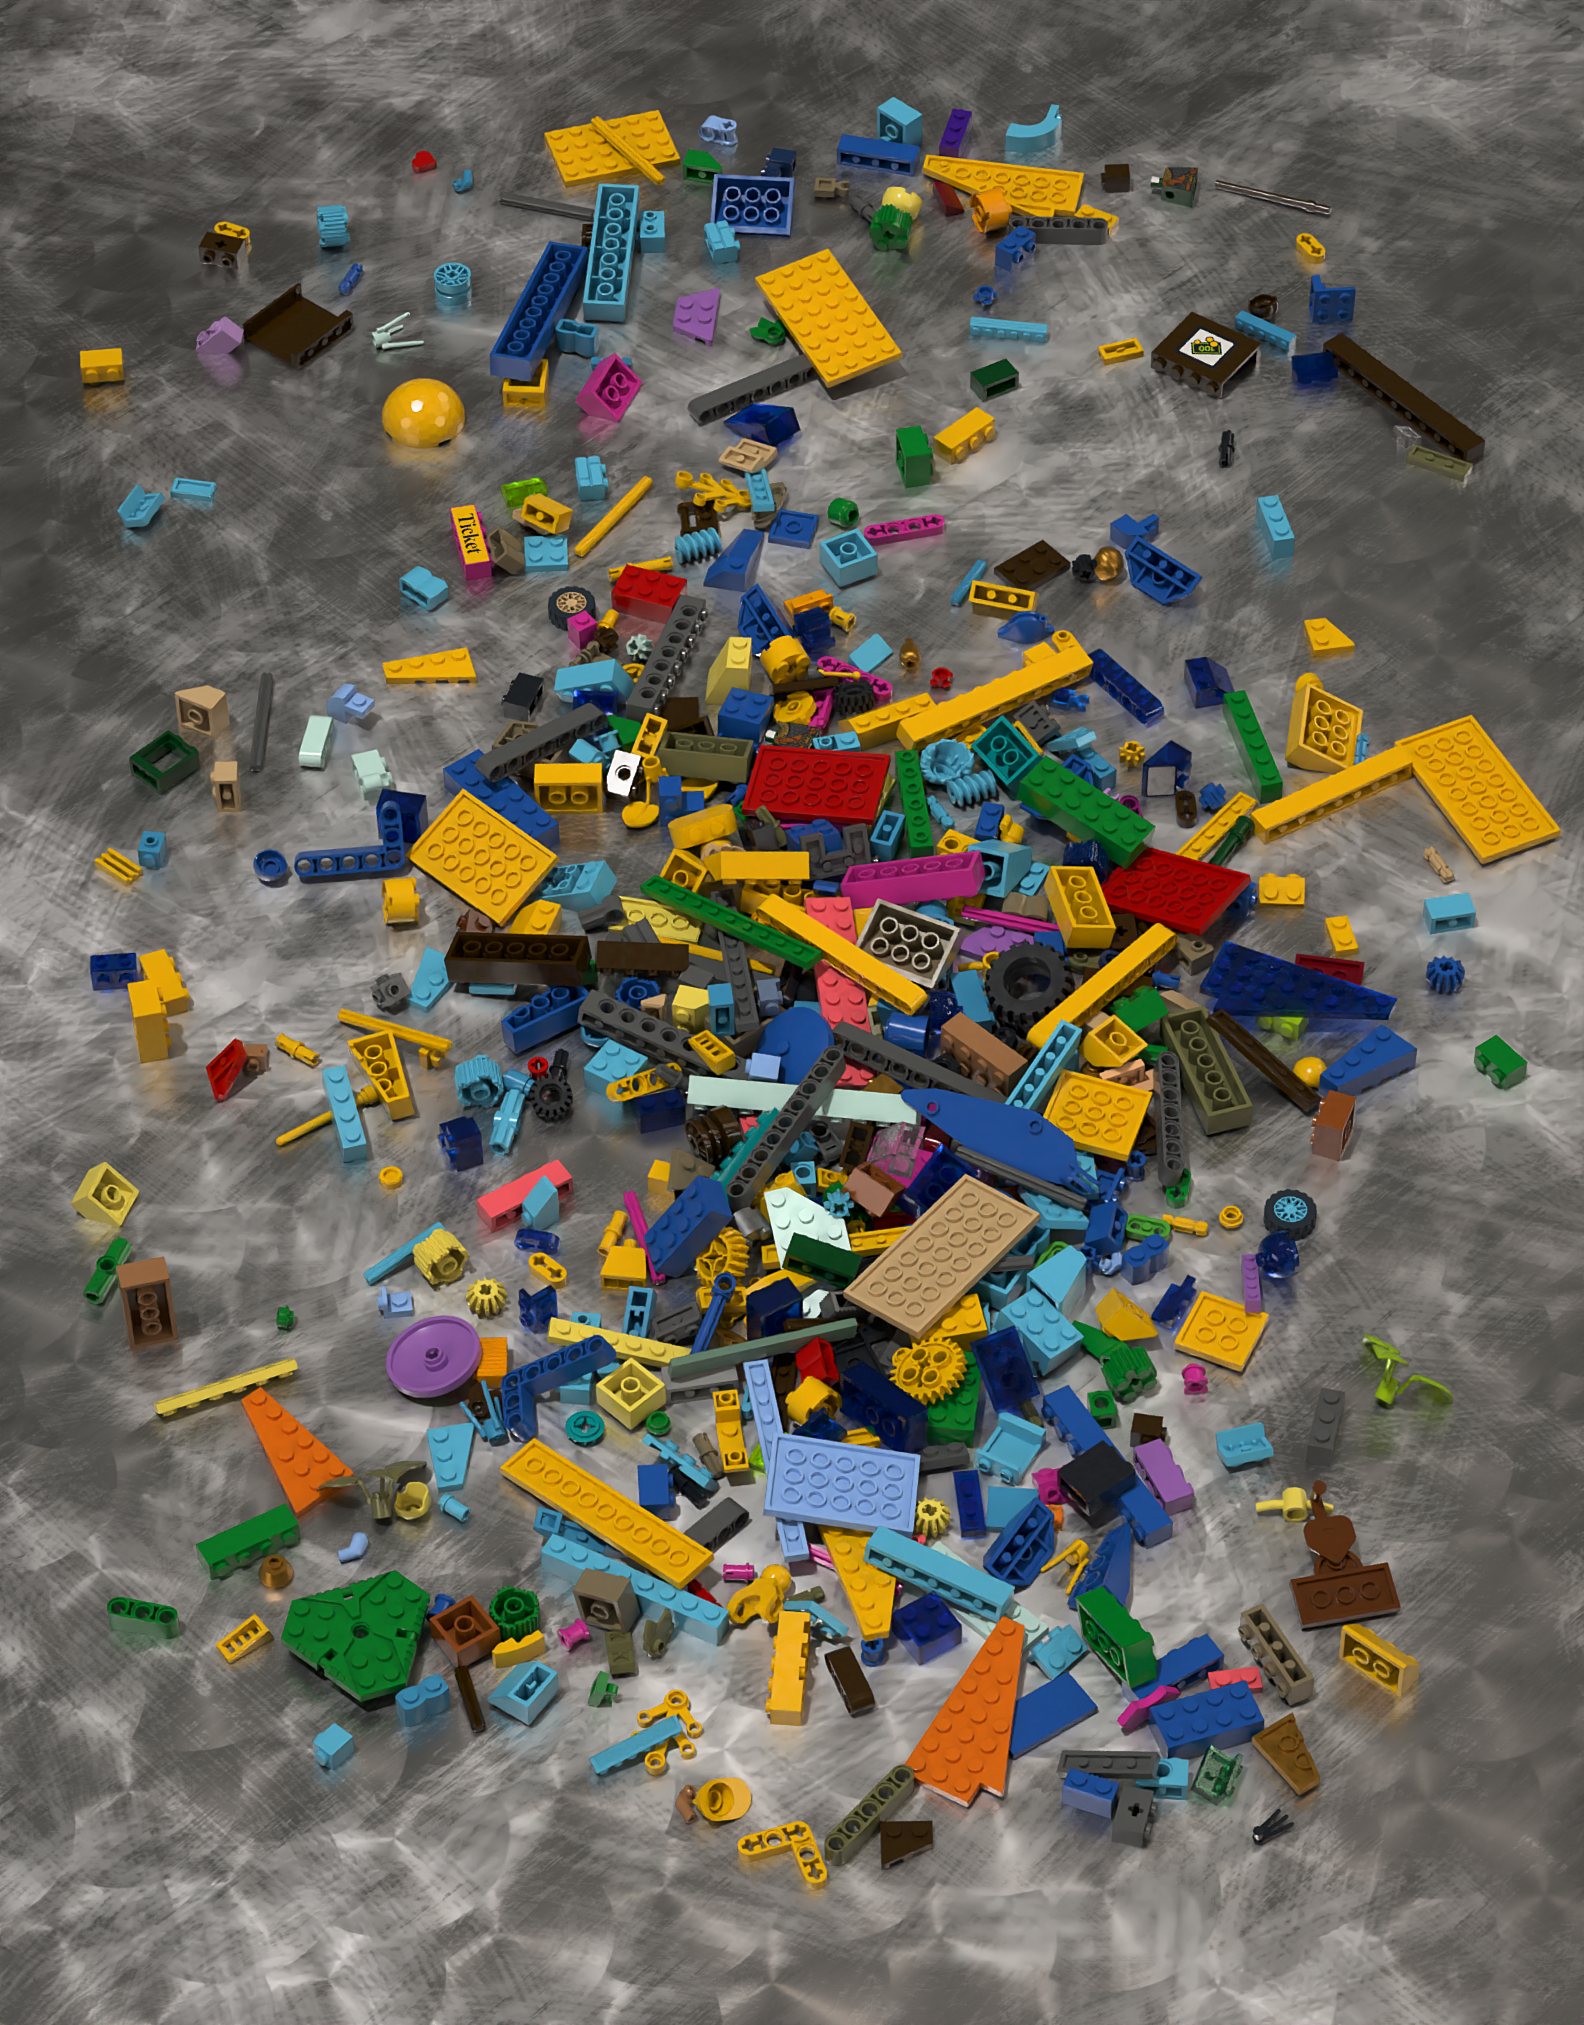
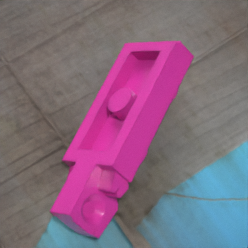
[806,688,835,736]

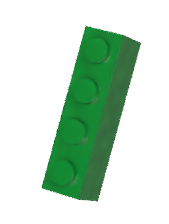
[196,1503,301,1580]

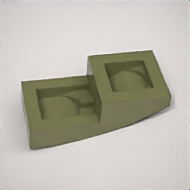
[604,1630,636,1674]

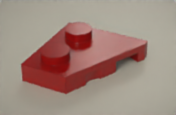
[206,1038,247,1102]

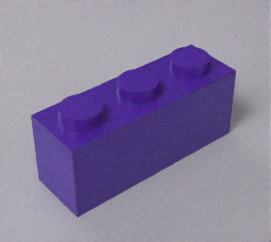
[939,109,972,158]

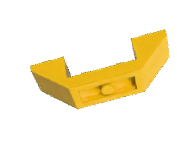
[713,1389,749,1473]

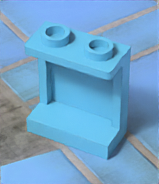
[974,1410,1046,1486]

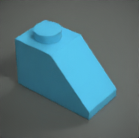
[521,1176,560,1233]

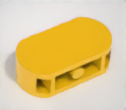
[668,804,738,849]

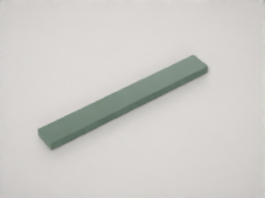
[668,1318,858,1379]

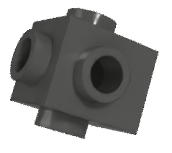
[370,972,411,1008]

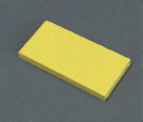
[608,896,705,945]

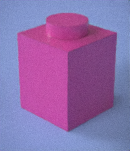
[567,610,598,650]

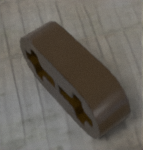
[1175,790,1197,829]

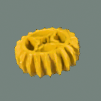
[694,1226,750,1288]

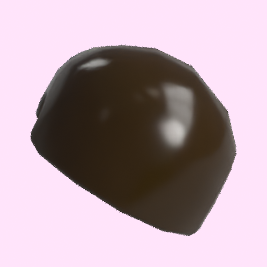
[1248,294,1279,321]

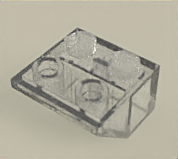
[867,1121,926,1179]

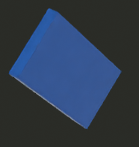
[1009,1672,1098,1759]

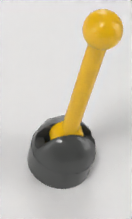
[808,664,861,680]

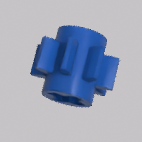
[1199,782,1226,810]
[1076,1245,1101,1276]

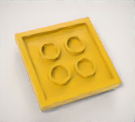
[1174,1291,1269,1372]

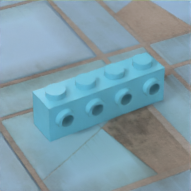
[556,1312,602,1405]

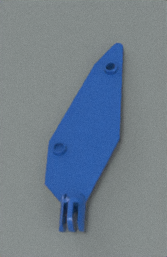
[901,1088,1102,1202]

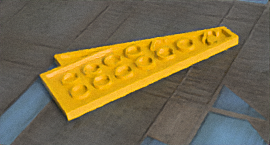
[923,154,1084,217]

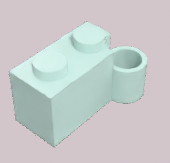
[351,749,393,801]

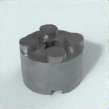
[727,1207,774,1263]

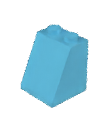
[968,839,1033,898]
[1026,1245,1087,1320]

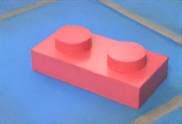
[1207,1666,1263,1694]

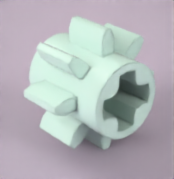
[626,634,653,662]

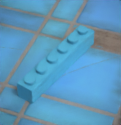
[969,317,1048,343]
[588,1715,683,1775]

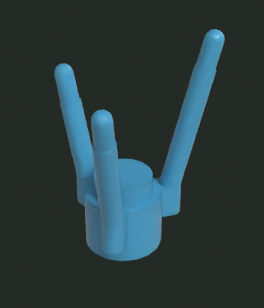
[459,1380,507,1442]

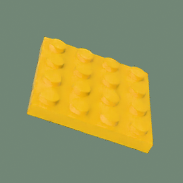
[1043,1069,1153,1162]

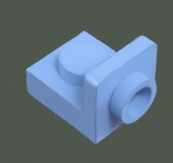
[377,1286,413,1319]

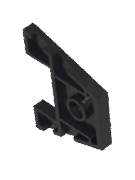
[832,1316,893,1395]

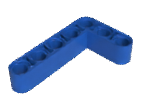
[294,801,405,877]
[501,1335,616,1441]

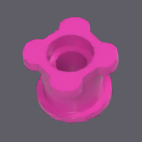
[1181,1363,1208,1395]

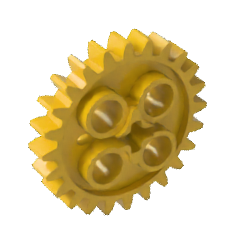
[889,1336,967,1406]

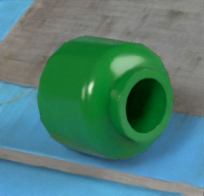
[827,497,859,528]

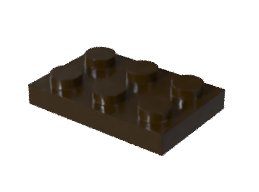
[994,540,1071,591]

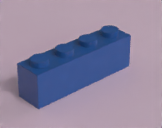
[837,134,920,177]
[1121,1633,1224,1703]

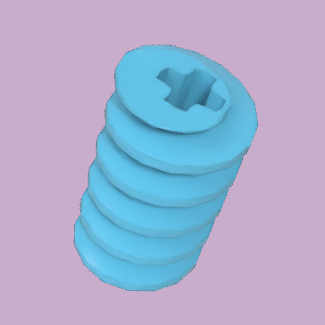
[674,527,722,564]
[947,769,996,807]

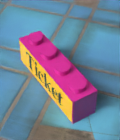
[450,504,495,581]

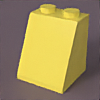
[705,637,752,705]

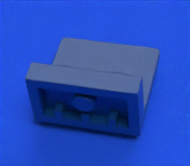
[1309,275,1356,323]

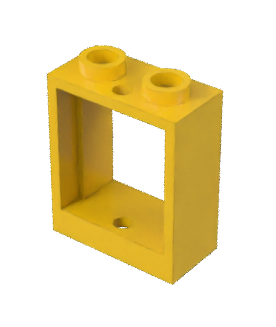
[503,359,549,408]

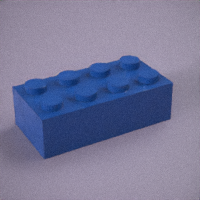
[643,1175,733,1278]
[1148,1680,1265,1760]

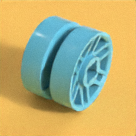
[434,263,472,306]

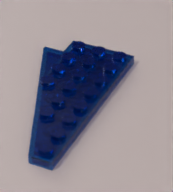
[1199,940,1398,1020]

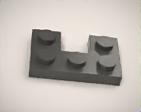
[799,823,871,882]

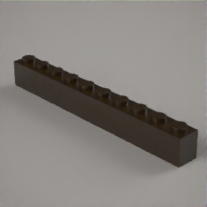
[1322,333,1485,463]

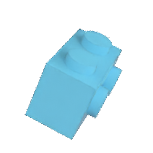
[636,211,665,253]

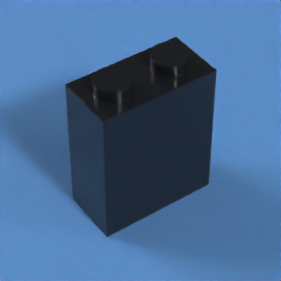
[1057,1440,1136,1517]

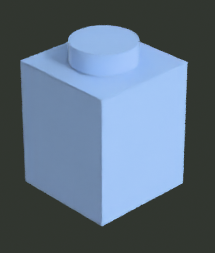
[745,1053,781,1083]

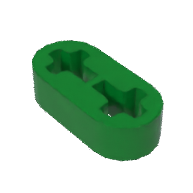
[1166,1168,1191,1209]

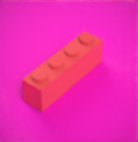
[476,1159,573,1233]

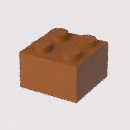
[1310,1090,1356,1161]
[841,1161,907,1218]
[429,1595,501,1667]

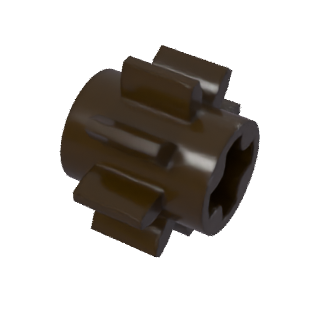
[592,626,619,655]

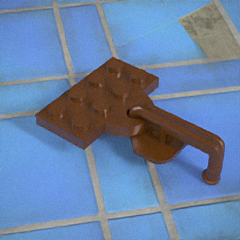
[1289,1480,1401,1629]

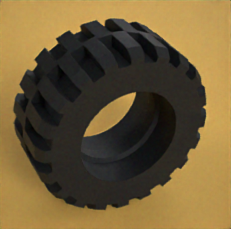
[984,941,1076,1033]

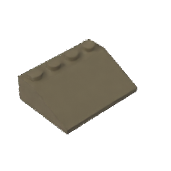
[855,898,965,990]

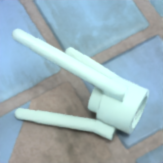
[371,312,424,350]

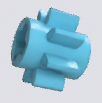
[823,1189,854,1217]

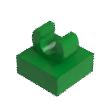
[588,1671,619,1707]

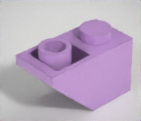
[196,316,244,354]

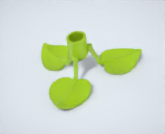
[1363,1334,1454,1404]

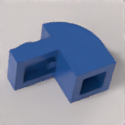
[1110,514,1159,550]

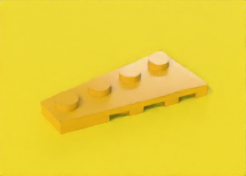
[382,647,477,684]

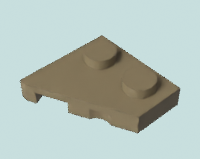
[667,1148,715,1192]

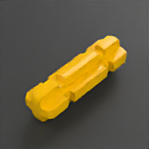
[1162,1214,1208,1236]

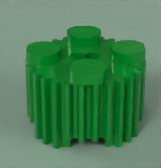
[869,204,913,251]
[1101,1346,1157,1401]
[489,1585,541,1642]

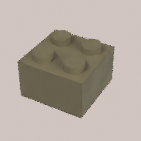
[572,1568,640,1634]

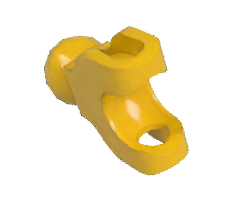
[726,1564,792,1623]

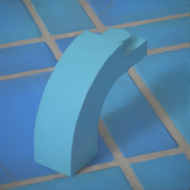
[1005,104,1062,153]

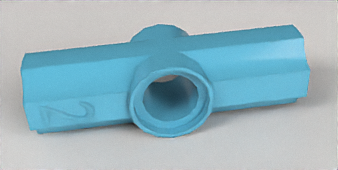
[489,1089,525,1156]

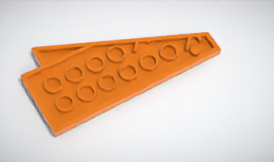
[904,1615,1025,1807]

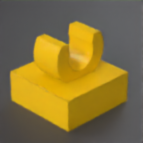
[418,1046,447,1070]

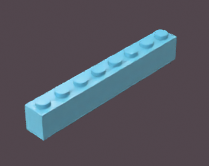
[540,1534,729,1646]

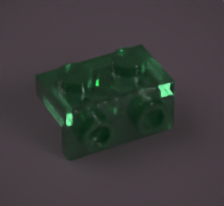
[1190,1746,1244,1806]

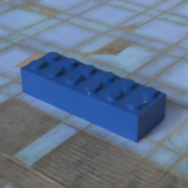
[443,749,560,849]

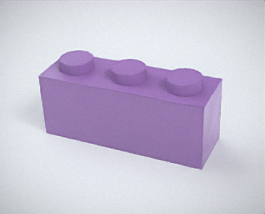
[1133,1439,1194,1516]

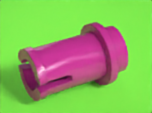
[723,1563,754,1583]

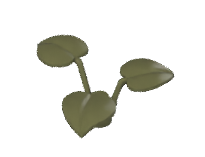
[317,1461,427,1519]

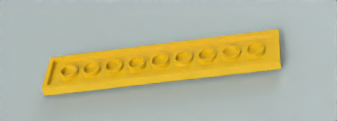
[500,1438,714,1590]

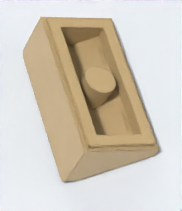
[1160,990,1209,1014]
[641,994,668,1023]

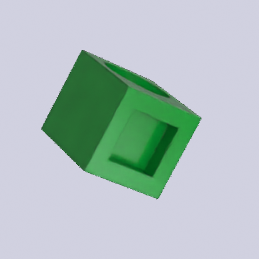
[1086,1390,1117,1430]

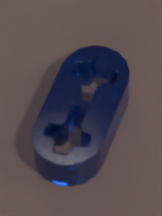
[514,1229,561,1255]

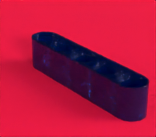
[1088,648,1164,725]

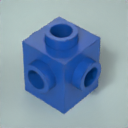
[1226,882,1259,917]

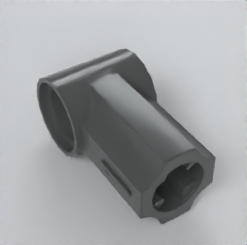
[578,895,625,930]

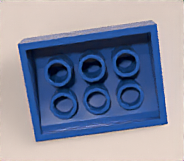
[710,174,795,236]

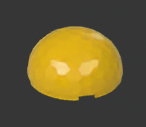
[382,378,465,449]

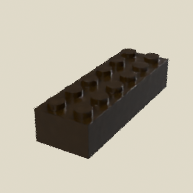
[444,932,592,987]

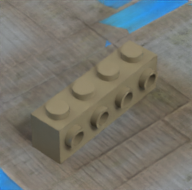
[1238,1604,1314,1705]

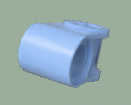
[698,115,738,146]

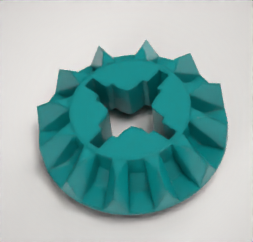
[565,1411,605,1446]

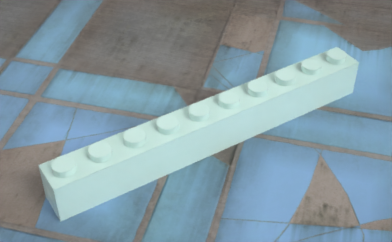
[687,1075,921,1129]

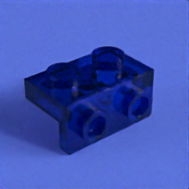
[1291,352,1338,384]
[90,953,139,991]
[1151,1275,1197,1329]
[518,1285,558,1335]
[791,1407,848,1442]

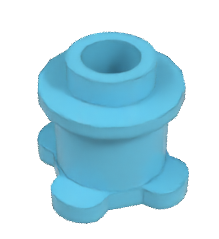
[593,729,622,756]

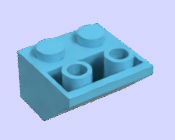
[488,1661,559,1725]

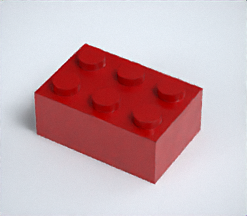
[611,564,688,624]

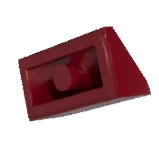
[933,181,965,216]

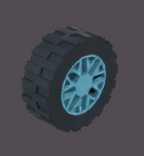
[1263,1189,1317,1242]

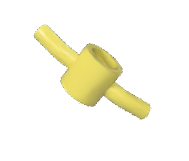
[1256,1487,1334,1522]

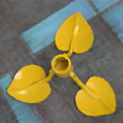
[622,756,718,828]

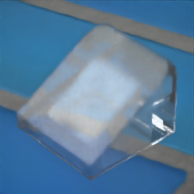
[1393,426,1422,448]

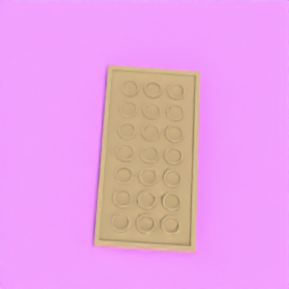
[843,1174,1041,1339]

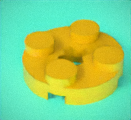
[773,691,817,728]

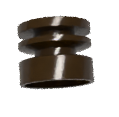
[685,1105,743,1163]

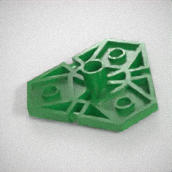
[281,1570,430,1702]

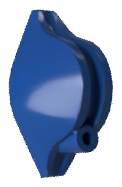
[997,611,1054,644]

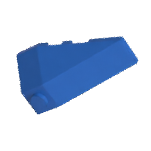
[703,529,765,593]

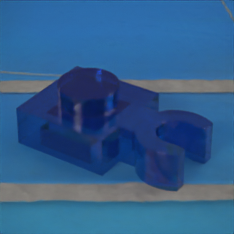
[1048,688,1089,712]

